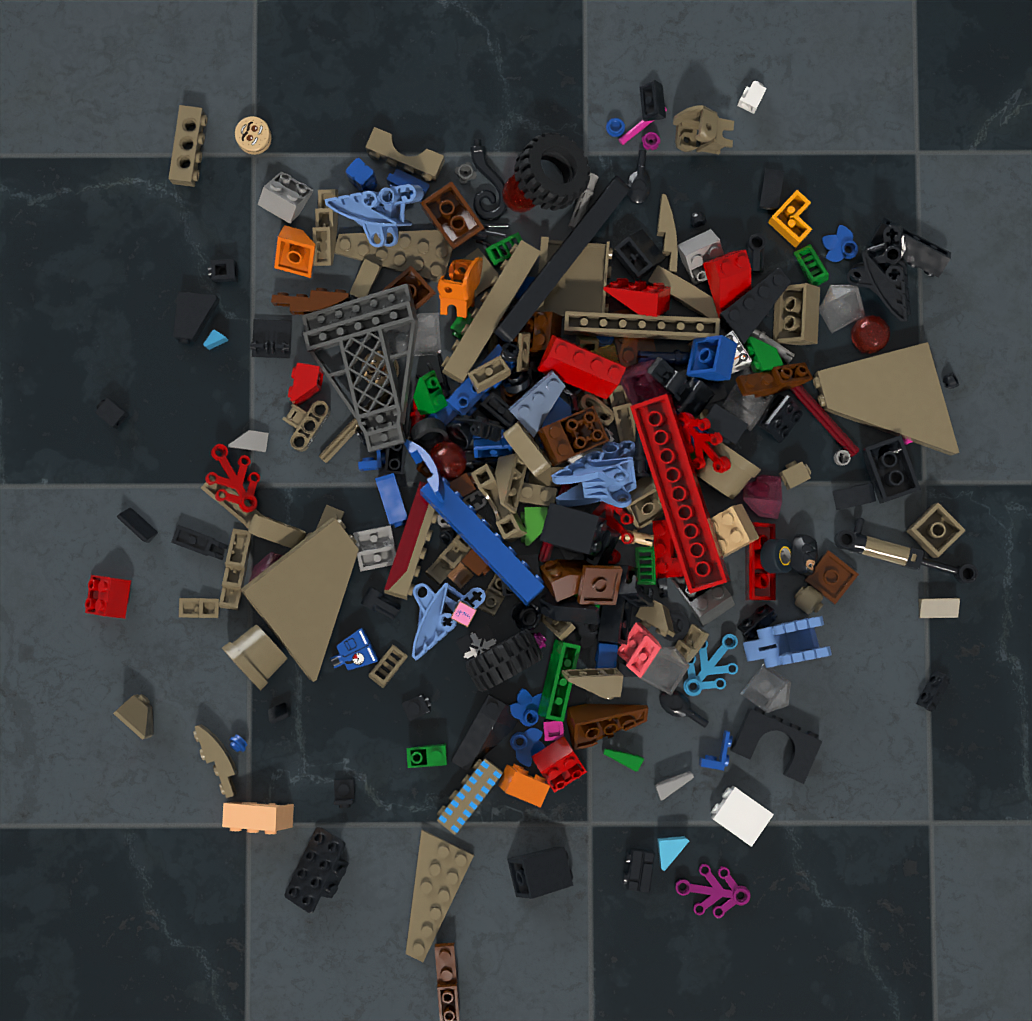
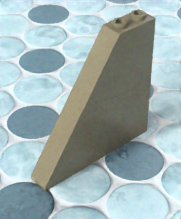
[813,342,959,455]
[240,518,359,682]

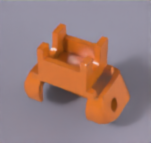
[437,257,483,318]

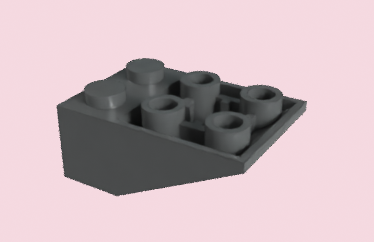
[670,577,735,626]

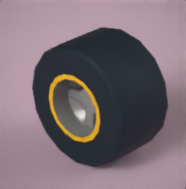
[760,539,792,574]

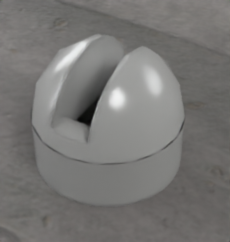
[833,450,851,466]

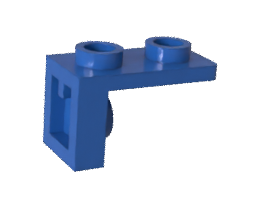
[358,449,386,471]
[699,730,733,771]

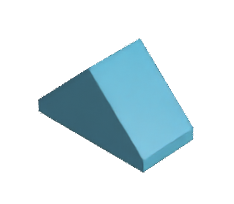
[657,836,689,871]

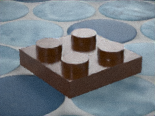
[804,550,859,604]
[577,565,623,605]

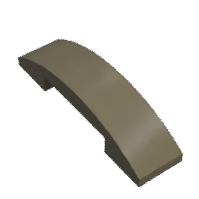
[201,476,262,538]

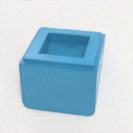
[204,330,228,350]

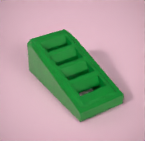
[485,232,523,267]
[794,244,829,286]
[635,547,656,585]
[602,748,644,772]

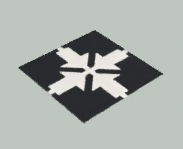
[456,624,498,662]

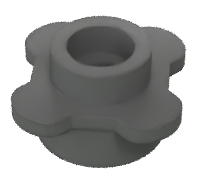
[455,162,477,184]

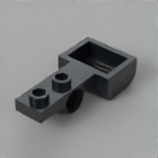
[647,357,715,419]

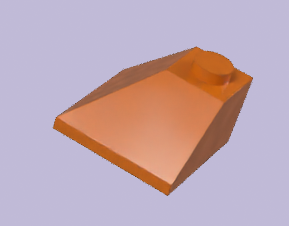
[274,225,316,278]

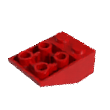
[603,278,671,317]

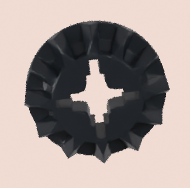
[663,611,689,641]

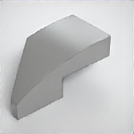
[228,430,269,452]

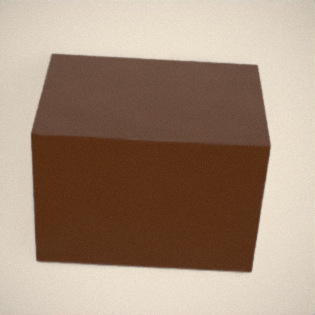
[382,266,436,310]

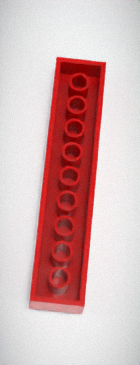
[630,394,730,594]

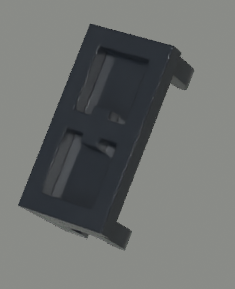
[584,526,621,566]
[619,574,654,607]

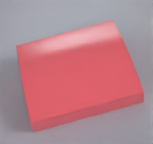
[617,622,662,678]

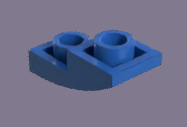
[595,642,618,669]

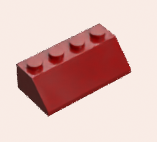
[537,335,626,400]

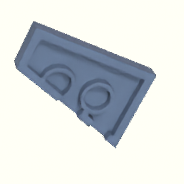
[509,370,565,438]

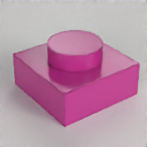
[543,720,564,741]

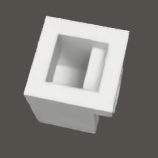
[737,81,766,114]

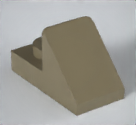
[541,615,576,641]

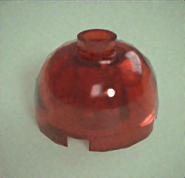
[502,174,536,213]
[850,315,890,354]
[430,441,467,480]

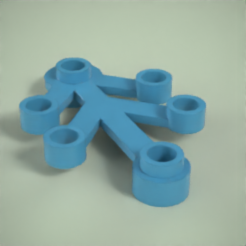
[683,634,738,696]

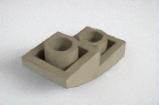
[478,573,505,617]

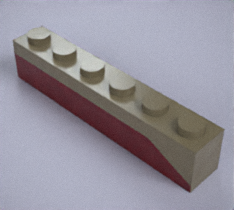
[384,481,438,600]

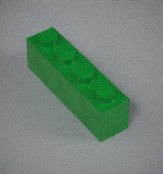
[538,639,581,722]

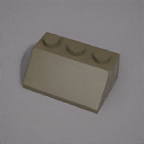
[773,283,820,345]
[620,473,664,531]

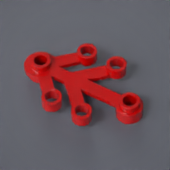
[678,412,731,473]
[205,444,260,513]
[591,500,634,564]

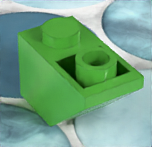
[521,507,548,547]

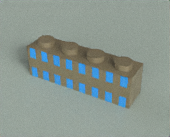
[437,757,503,835]

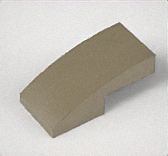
[179,598,219,618]
[670,624,709,666]

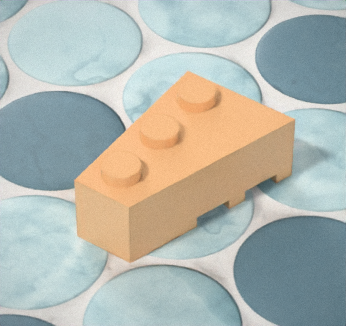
[222,802,294,834]

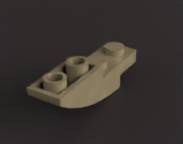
[193,724,238,798]

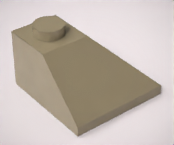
[113,694,154,740]

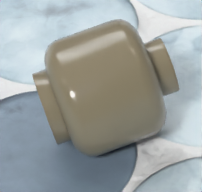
[794,586,824,614]

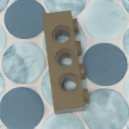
[169,105,208,187]

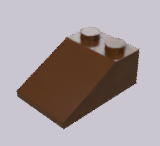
[420,181,485,250]
[539,559,592,602]

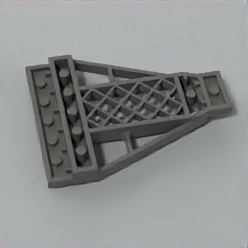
[302,284,418,452]

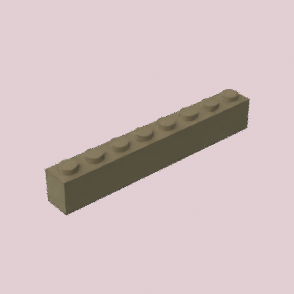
[441,240,541,384]
[564,311,720,340]

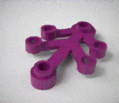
[675,864,750,918]

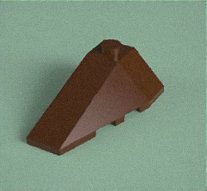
[567,704,648,751]

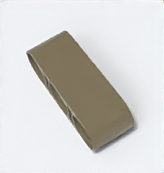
[503,422,552,477]
[248,513,306,549]

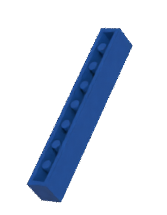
[420,477,545,606]

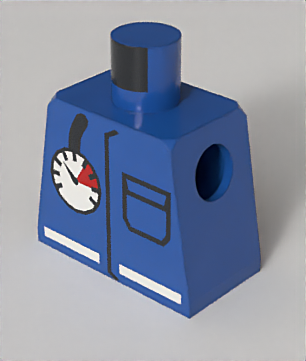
[330,628,379,670]

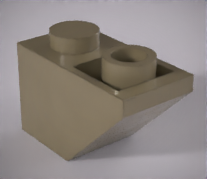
[636,600,675,637]

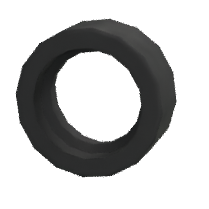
[410,418,449,454]

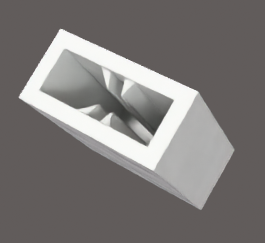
[711,786,774,847]

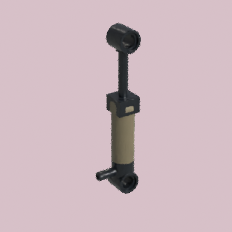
[834,517,978,584]

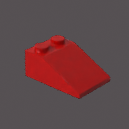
[703,250,751,318]

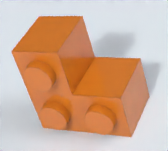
[498,763,550,808]

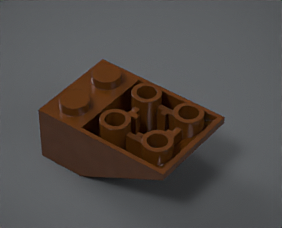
[499,311,562,354]
[537,406,609,467]

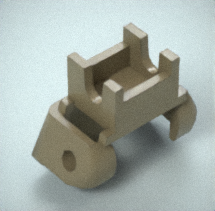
[673,105,734,155]

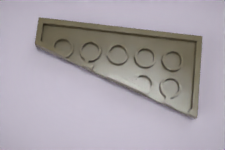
[335,230,453,283]
[406,829,474,962]

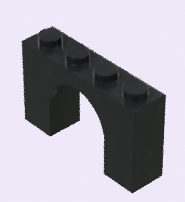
[730,707,822,784]

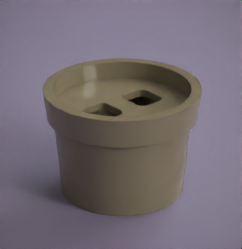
[696,443,761,500]
[222,625,287,691]

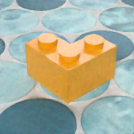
[768,190,812,248]

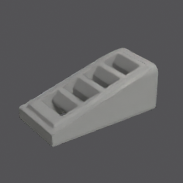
[655,771,694,800]

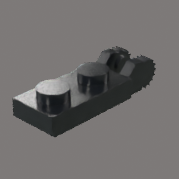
[171,525,228,560]

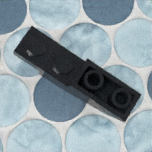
[384,398,412,475]

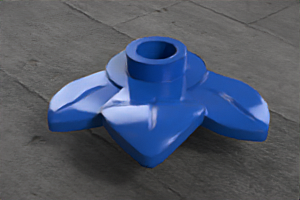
[822,225,858,262]
[510,688,542,726]
[510,728,545,767]

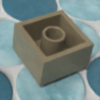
[906,503,966,558]

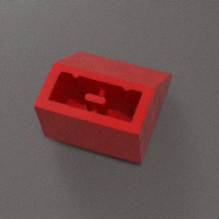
[288,363,324,406]
[85,575,131,619]
[531,736,587,793]

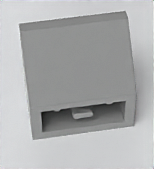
[258,171,313,223]
[677,229,724,286]

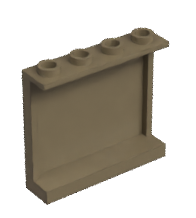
[535,236,613,317]

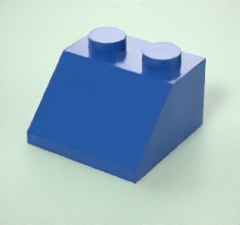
[686,335,737,381]

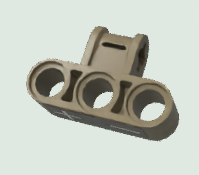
[282,401,330,452]

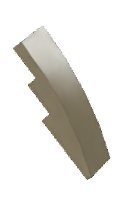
[313,189,338,266]
[657,194,678,274]
[648,265,719,318]
[609,375,636,442]
[425,513,492,586]
[219,528,252,610]

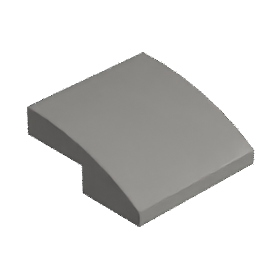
[353,525,396,572]

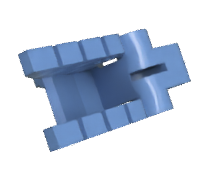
[325,184,424,247]
[551,440,637,508]
[412,583,486,660]
[743,616,832,668]

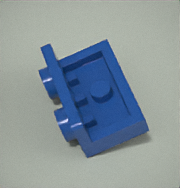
[386,169,430,202]

